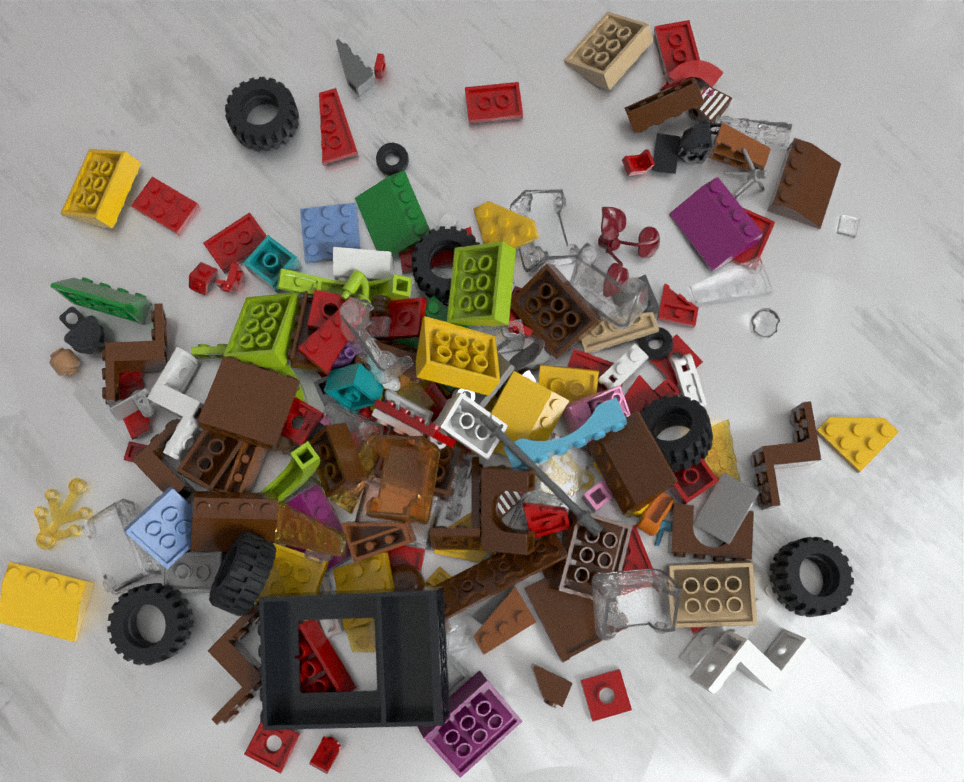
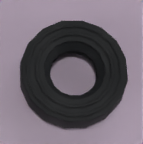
[376,142,409,176]
[638,327,673,360]

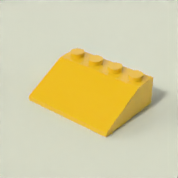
[60,149,141,229]
[416,316,500,396]
[490,370,569,459]
[0,562,95,642]

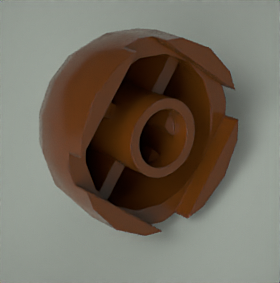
[391,564,425,589]

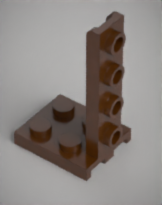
[430,457,483,550]

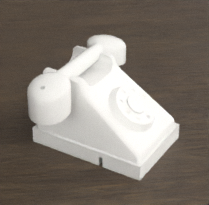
[427,388,508,460]

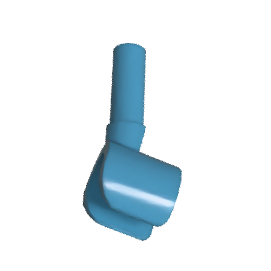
[654,520,671,547]

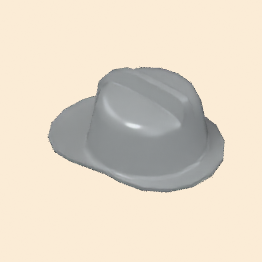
[509,339,550,371]

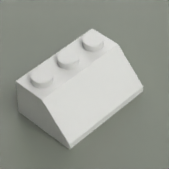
[333,247,394,281]

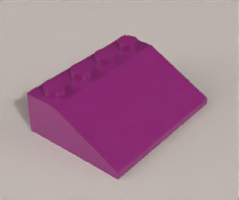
[669,177,763,272]
[276,484,352,574]
[417,670,523,778]

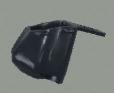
[677,120,722,164]
[59,307,106,355]

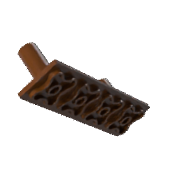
[433,533,568,634]

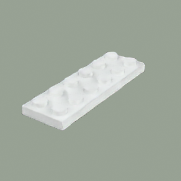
[679,563,779,671]

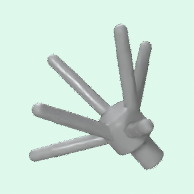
[723,148,769,199]

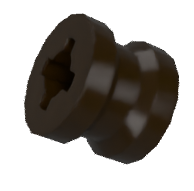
[370,295,391,316]

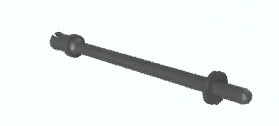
[480,415,603,537]

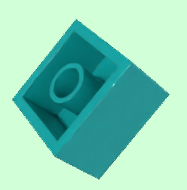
[243,235,301,293]
[324,363,383,411]

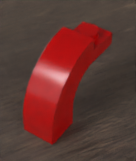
[659,60,724,91]

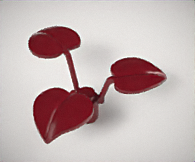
[598,207,660,296]

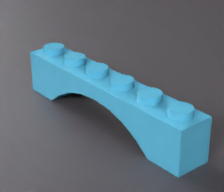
[504,397,627,469]

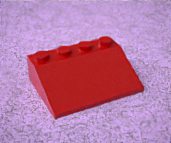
[296,620,357,692]

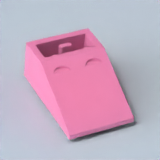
[563,385,631,443]

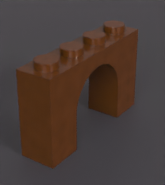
[479,466,535,555]
[668,503,754,561]

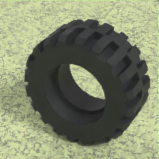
[225,77,299,152]
[411,226,480,303]
[639,395,713,472]
[209,532,276,616]
[769,536,854,617]
[107,583,194,666]

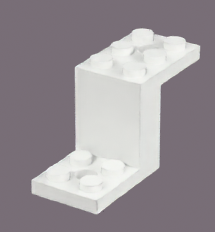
[147,347,204,462]
[689,629,812,694]

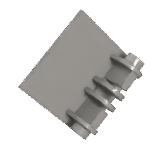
[109,388,154,421]

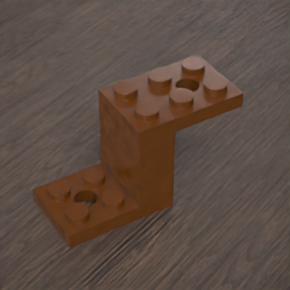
[102,303,168,408]
[751,401,822,510]
[132,418,196,501]
[208,604,262,725]

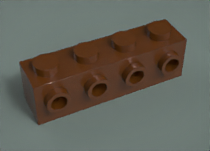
[624,77,704,133]

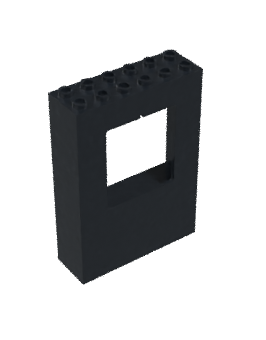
[257,586,450,730]

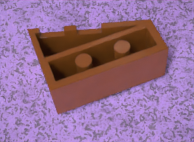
[708,122,771,171]
[212,442,268,493]
[341,521,417,563]
[473,587,536,654]

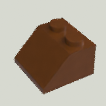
[531,663,573,708]

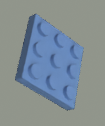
[300,203,361,264]
[123,486,193,569]

